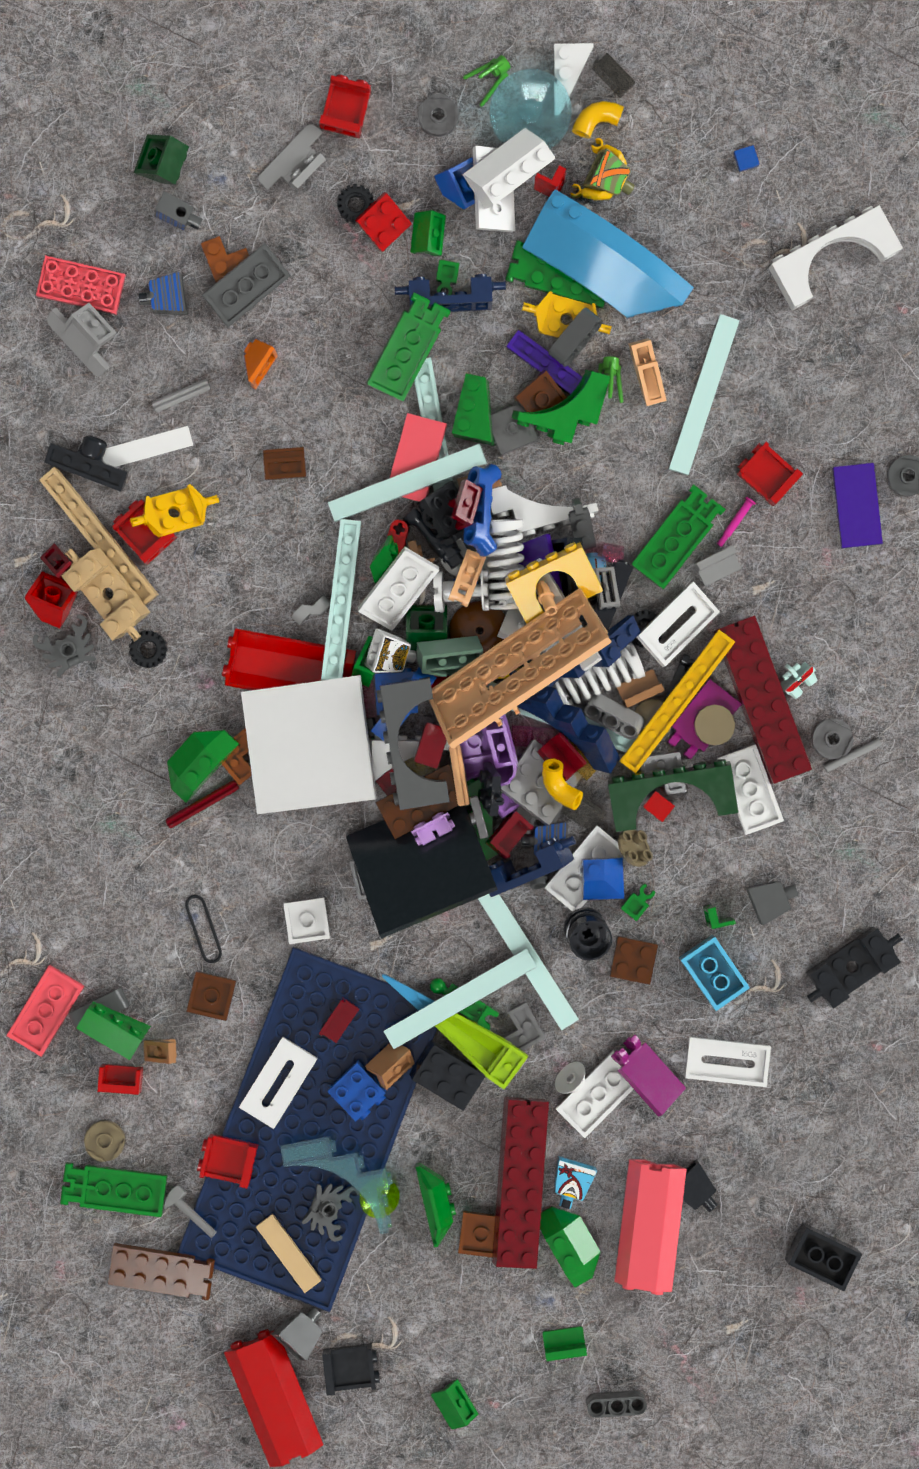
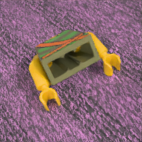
[570,138,635,200]

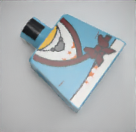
[554,1156,597,1209]

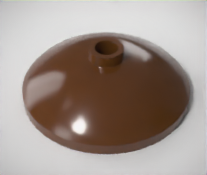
[449,601,505,653]

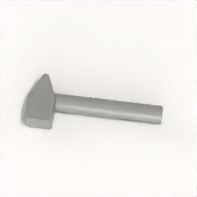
[164,1184,216,1238]

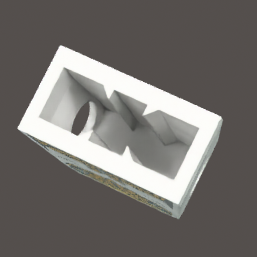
[365,629,416,673]

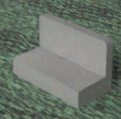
[694,545,741,586]

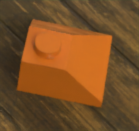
[244,339,278,390]

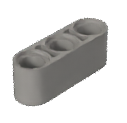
[584,694,645,739]

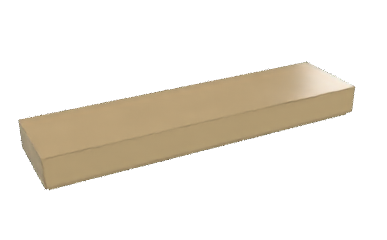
[256,1213,322,1293]

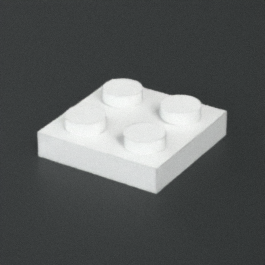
[284,897,330,944]

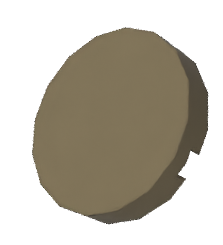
[694,705,735,746]
[84,1120,126,1162]

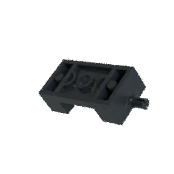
[806,927,903,1009]

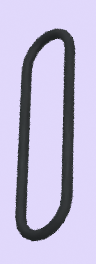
[185,895,222,963]

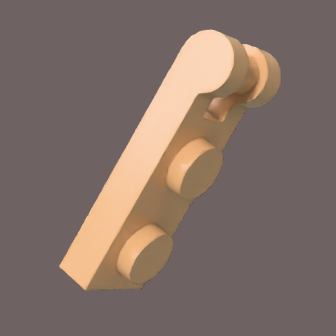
[448,549,486,607]

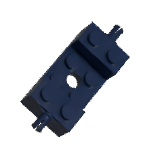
[395,274,506,312]
[489,836,576,897]

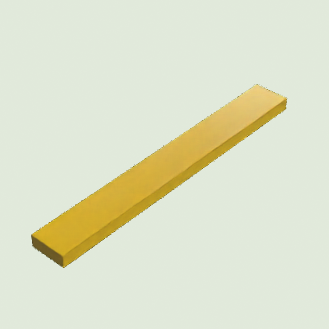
[620,630,735,773]

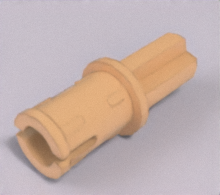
[536,580,558,616]

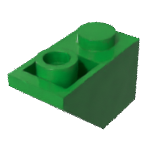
[370,535,398,584]

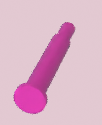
[717,497,756,547]

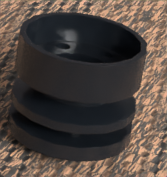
[563,907,612,961]

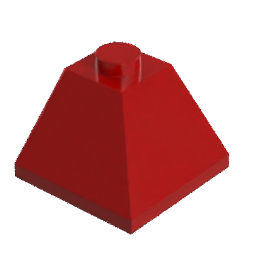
[25,571,78,629]

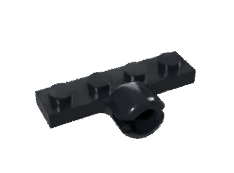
[44,436,129,492]

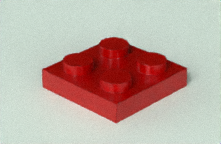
[355,192,412,252]

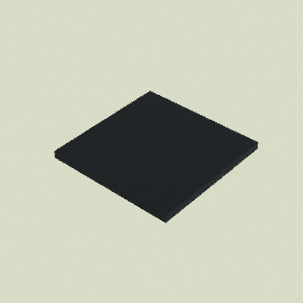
[346,805,498,939]

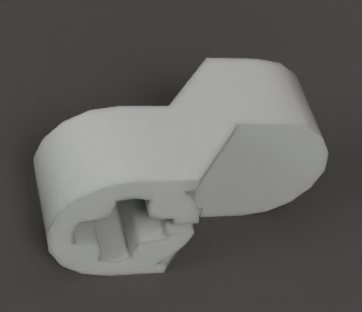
[291,595,331,625]

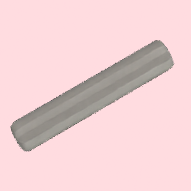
[152,379,210,412]

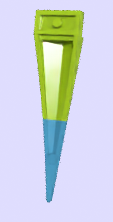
[382,974,528,1090]

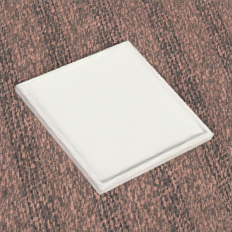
[241,675,377,814]

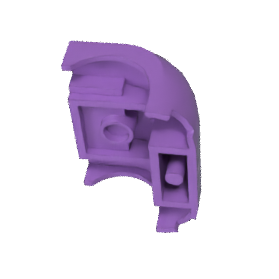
[460,714,518,786]

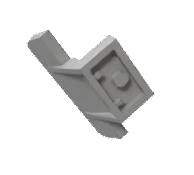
[258,124,326,190]
[47,303,117,377]

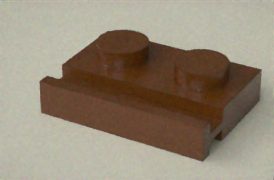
[263,447,306,481]

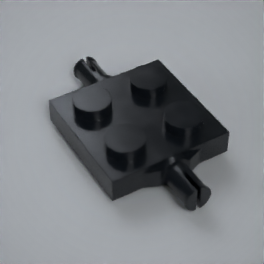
[478,762,504,816]

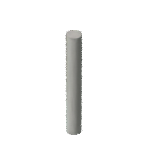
[824,738,882,773]

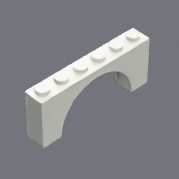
[769,205,903,311]

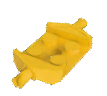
[522,291,612,338]
[130,484,219,537]

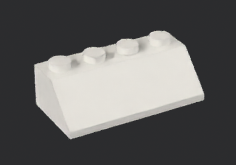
[462,128,556,209]

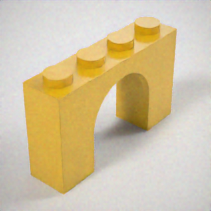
[505,542,603,624]

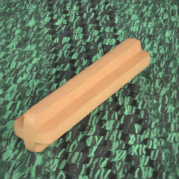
[449,745,470,806]

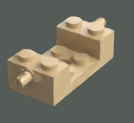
[62,548,150,642]

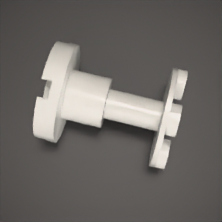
[433,569,490,612]

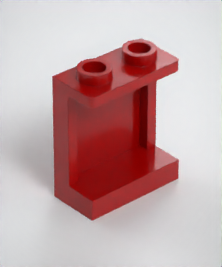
[319,74,371,139]
[737,441,803,506]
[112,499,178,565]
[197,1134,258,1189]

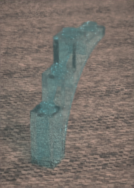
[280,1136,393,1234]

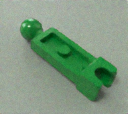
[430,978,499,1030]

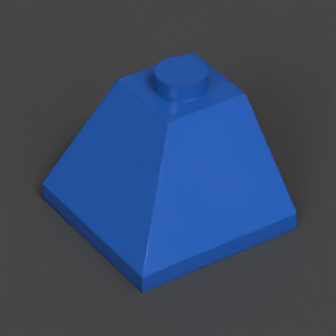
[434,157,475,209]
[582,857,624,900]

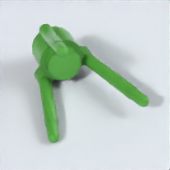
[463,55,511,107]
[597,356,623,403]

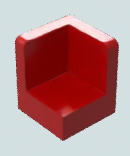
[643,791,675,822]

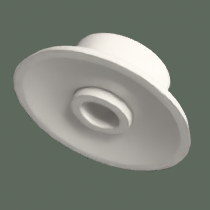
[555,1062,585,1094]

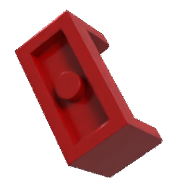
[97,1064,143,1095]

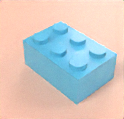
[679,935,750,1011]

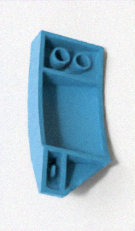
[522,189,694,318]

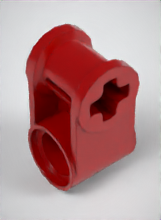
[386,520,409,554]

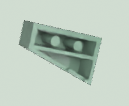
[417,636,483,677]

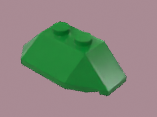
[167,730,239,803]
[415,1162,456,1248]
[540,1206,601,1288]

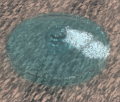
[490,69,572,149]

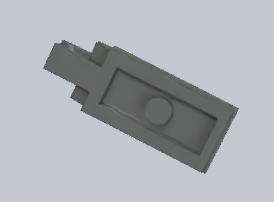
[568,497,596,550]

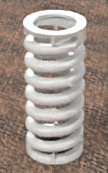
[487,519,525,610]
[554,642,645,705]

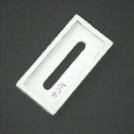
[636,582,720,667]
[684,1036,771,1087]
[239,1037,318,1129]

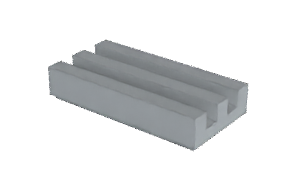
[594,567,621,610]

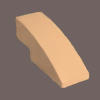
[629,338,667,406]

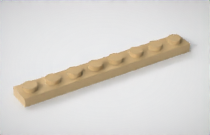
[39,467,159,606]

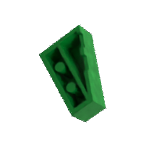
[452,373,494,446]
[76,1001,151,1060]

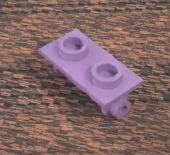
[411,812,455,846]

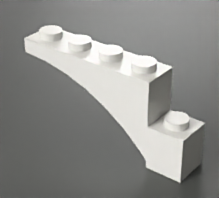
[491,485,598,537]
[369,735,450,781]

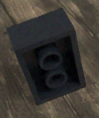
[409,1040,486,1111]
[785,1222,862,1291]

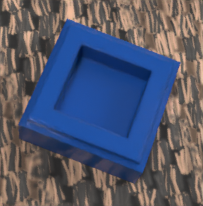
[733,145,760,172]

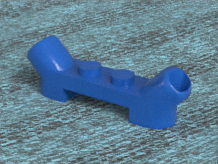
[464,464,502,557]

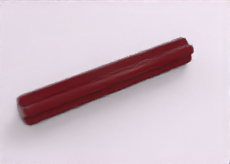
[165,780,239,828]

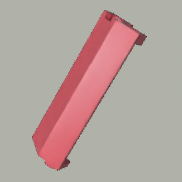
[614,1159,686,1295]

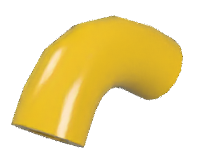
[572,101,624,139]
[542,759,583,810]

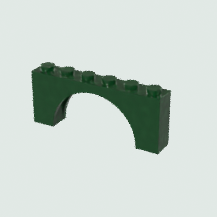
[608,759,739,832]

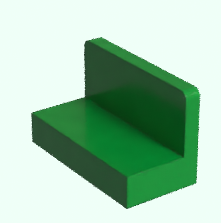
[410,210,446,256]
[703,904,736,929]
[542,1326,587,1361]
[431,1379,479,1430]

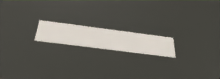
[79,426,193,477]

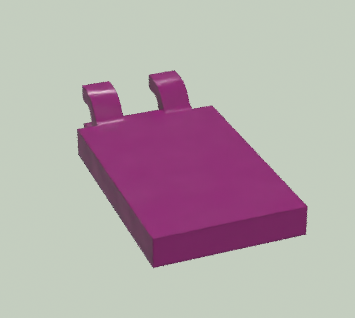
[667,679,741,759]
[611,1035,686,1117]

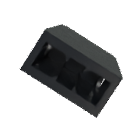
[683,1159,718,1212]

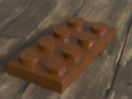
[375,764,458,839]

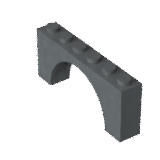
[376,677,450,810]

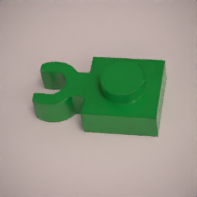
[436,260,460,295]
[620,883,655,921]

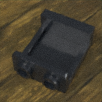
[322,1343,380,1396]

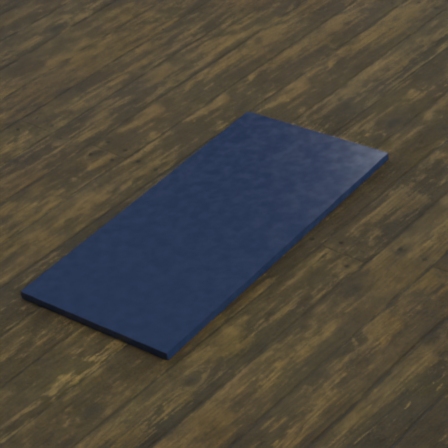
[177,947,437,1312]

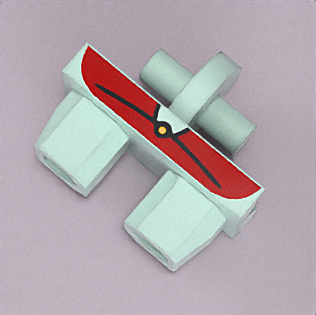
[780,662,817,699]

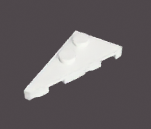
[554,43,593,117]

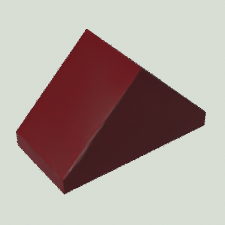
[40,543,73,580]

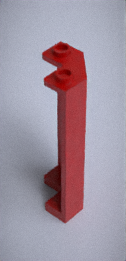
[222,628,356,690]
[224,1329,324,1467]

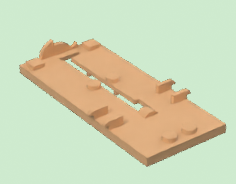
[429,588,611,749]

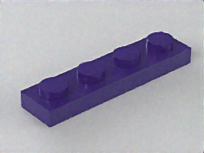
[506,330,582,395]

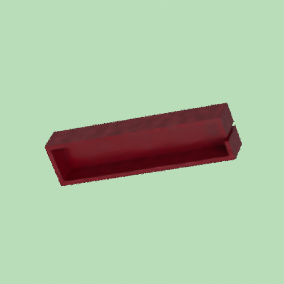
[713,616,812,784]
[492,1097,549,1269]

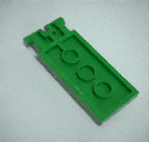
[505,241,605,309]
[366,292,451,401]
[631,484,726,590]
[60,1162,168,1217]

